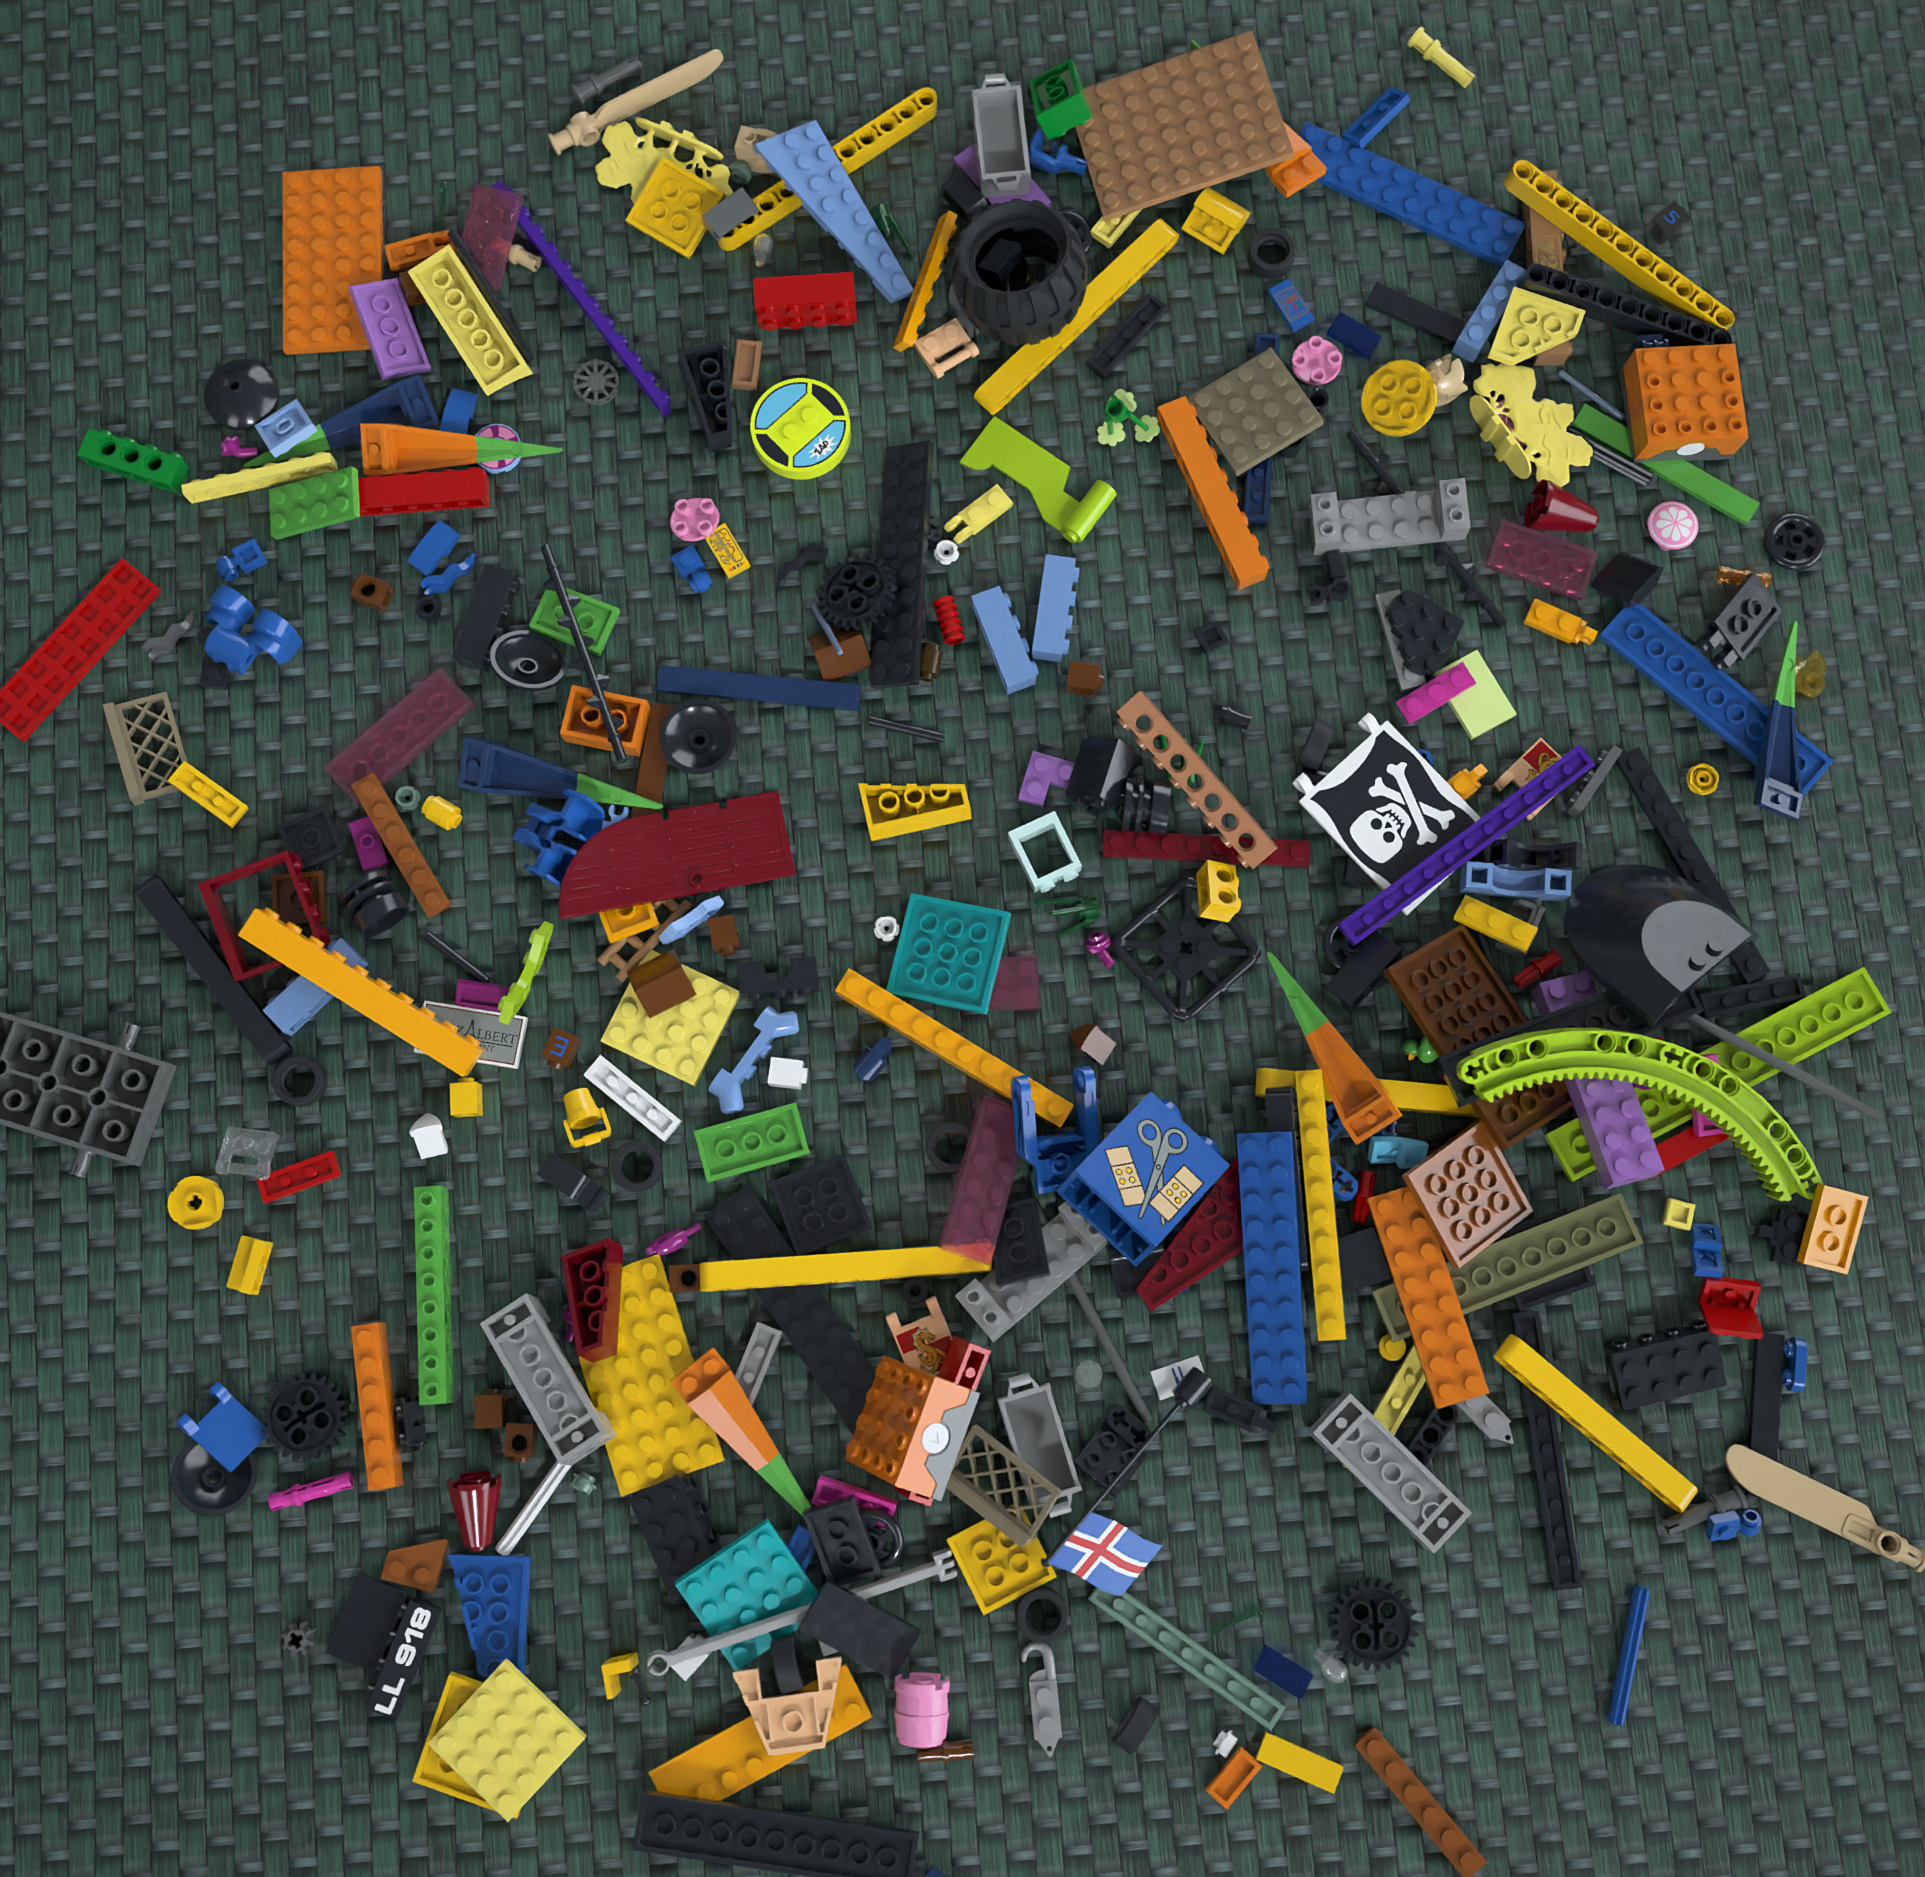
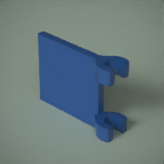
[176,1381,270,1473]

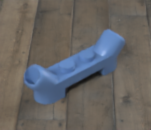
[708,1006,799,1114]

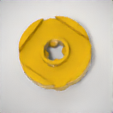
[168,1176,224,1230]

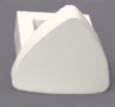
[409,1113,448,1159]

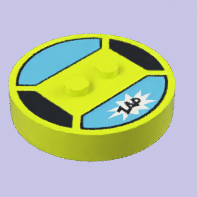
[750,378,851,480]

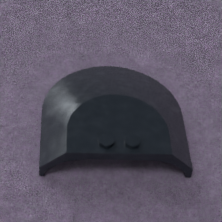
[1564,864,1759,1028]

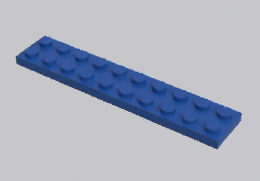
[1299,122,1526,268]
[1598,604,1833,798]
[1237,1131,1308,1404]

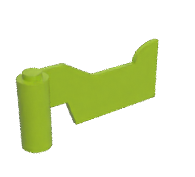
[960,416,1117,543]

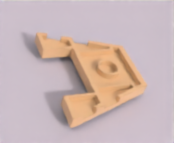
[733,1656,842,1756]

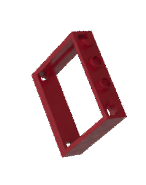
[198,850,331,982]

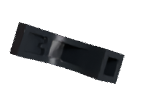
[1485,839,1583,871]

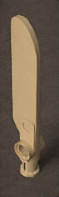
[548,49,723,155]
[1724,1444,1925,1573]

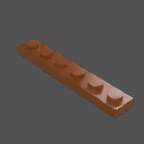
[351,772,452,919]
[1353,1726,1487,1877]

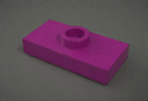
[348,816,390,872]

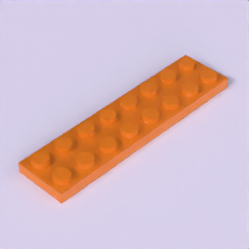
[1366,1186,1490,1409]

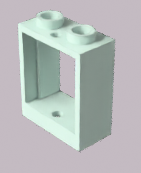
[1008,811,1082,893]

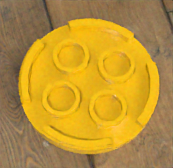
[1361,360,1437,437]

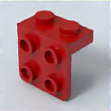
[1697,1277,1763,1339]

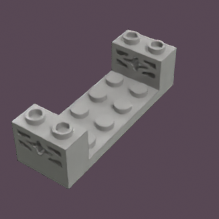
[1308,478,1470,555]
[955,1201,1110,1343]
[480,1294,617,1466]
[1306,1392,1472,1553]

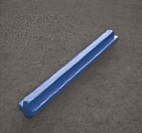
[1607,1586,1650,1726]

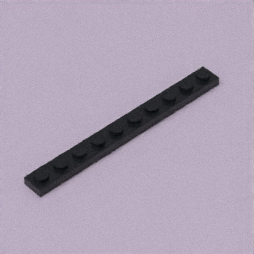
[1615,747,1771,984]
[1510,1311,1582,1591]

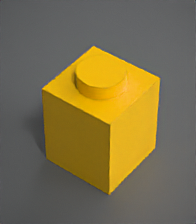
[450,1078,483,1118]

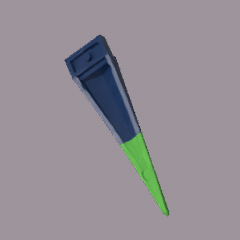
[243,374,440,468]
[1753,621,1803,820]
[457,736,664,809]

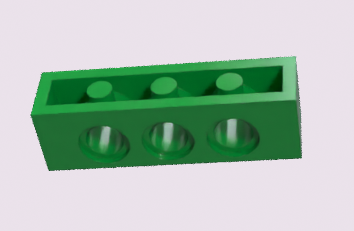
[77,428,190,495]

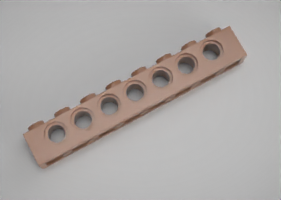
[1117,691,1279,869]

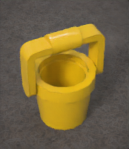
[563,1088,611,1148]

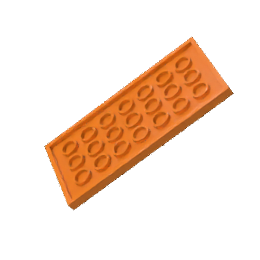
[283,166,383,355]

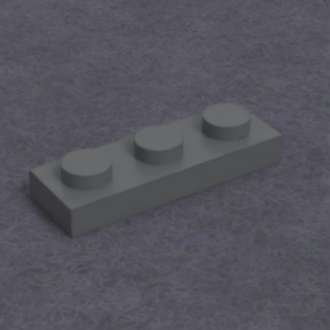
[1566,745,1623,818]

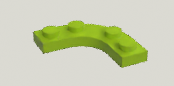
[498,921,554,1025]

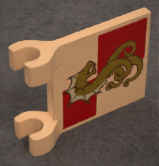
[1492,738,1562,821]
[886,1295,953,1375]

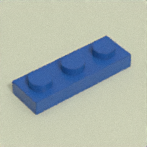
[1342,87,1410,149]

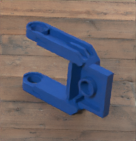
[1011,1066,1099,1194]

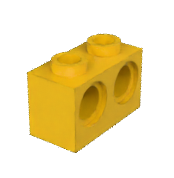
[1196,860,1241,922]

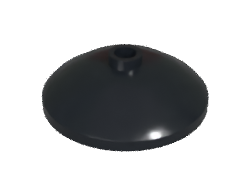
[204,359,279,430]
[489,630,567,691]
[659,699,737,775]
[171,1440,257,1516]

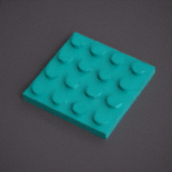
[886,893,1011,1015]
[675,1518,818,1671]

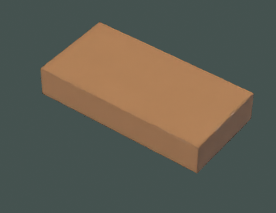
[732,339,762,391]

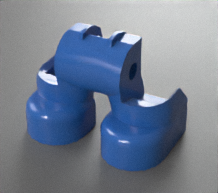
[205,584,303,676]
[513,789,605,888]

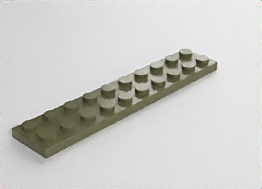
[1371,1193,1643,1343]

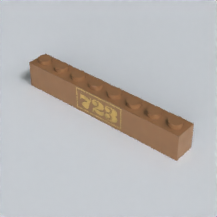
[1522,171,1572,366]

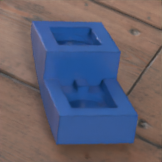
[440,388,477,434]
[407,520,461,576]
[1690,1222,1724,1279]

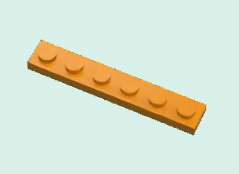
[893,210,957,352]

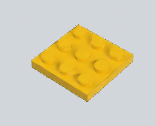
[625,156,726,259]
[946,1503,1057,1615]

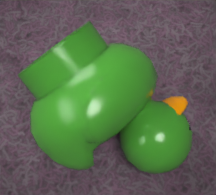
[1402,1033,1439,1063]

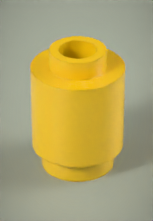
[422,795,462,830]

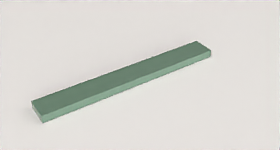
[1088,1586,1286,1731]

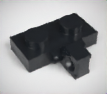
[1754,1208,1808,1267]

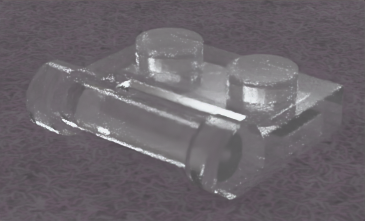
[215,1126,279,1180]

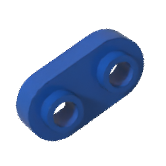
[1782,1337,1807,1392]

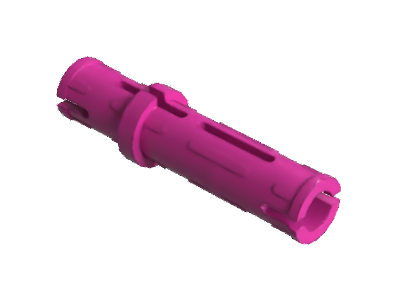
[268,1471,354,1511]

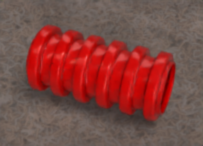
[933,596,966,645]

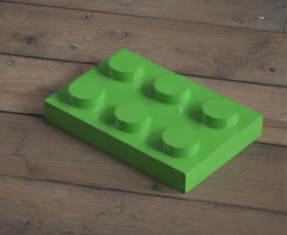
[529,587,620,656]

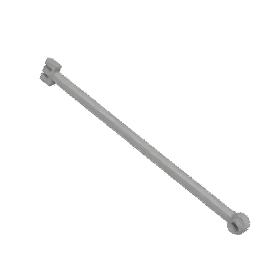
[647,1548,958,1676]

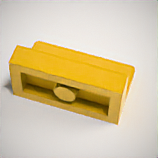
[227,1236,273,1295]
[601,1652,639,1699]

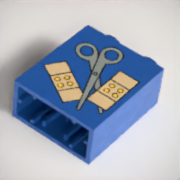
[1056,1092,1230,1267]

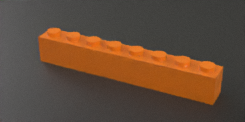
[1156,396,1269,591]

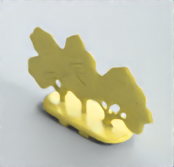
[595,117,733,205]
[1470,363,1593,487]

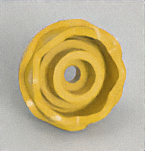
[1686,763,1719,795]

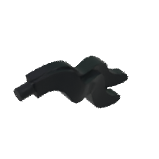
[778,540,829,587]

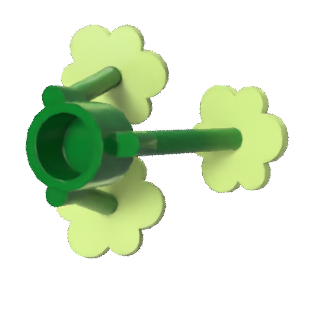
[1097,389,1160,446]

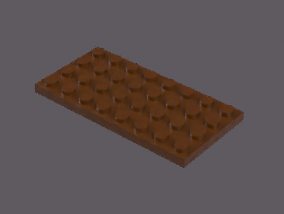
[1383,924,1573,1151]

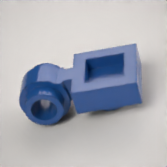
[216,538,268,581]
[670,545,713,593]
[1705,1509,1762,1542]

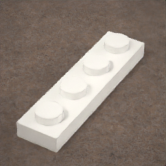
[584,1055,682,1142]

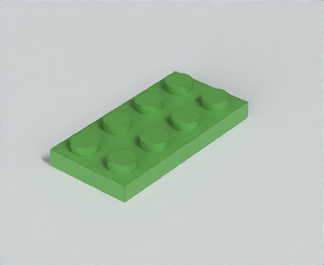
[269,466,360,540]
[694,1102,810,1183]

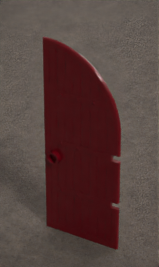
[559,791,796,920]

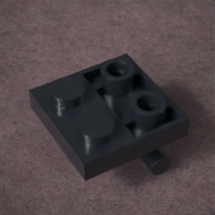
[1106,1242,1164,1299]

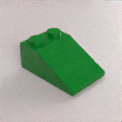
[1029,58,1093,140]

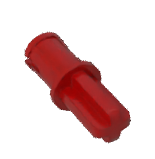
[1513,949,1563,989]
[1352,1170,1377,1225]

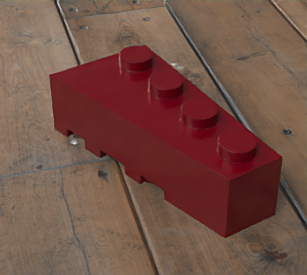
[561,1237,623,1363]

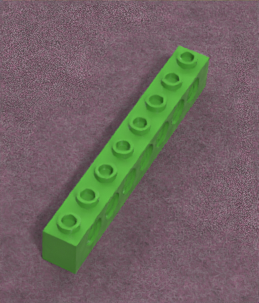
[414,1185,454,1405]

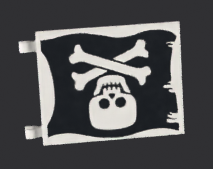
[1292,713,1480,916]

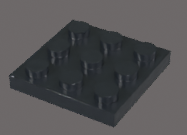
[769,1153,872,1256]
[1492,1208,1595,1311]

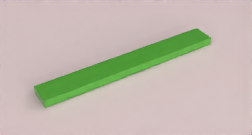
[1571,404,1760,526]

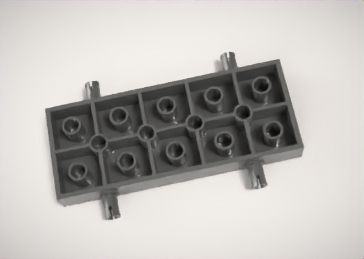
[0,1012,177,1178]

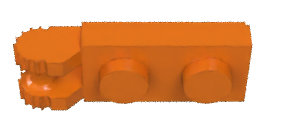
[384,230,456,272]

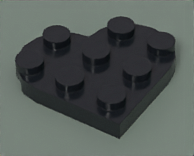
[1385,590,1464,676]

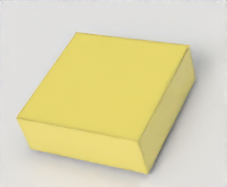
[1661,1198,1695,1231]

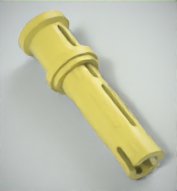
[1407,27,1475,88]

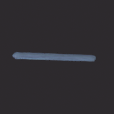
[1558,370,1626,420]
[811,604,843,655]

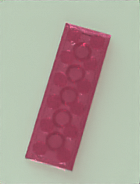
[324,667,475,806]
[938,1095,1020,1265]

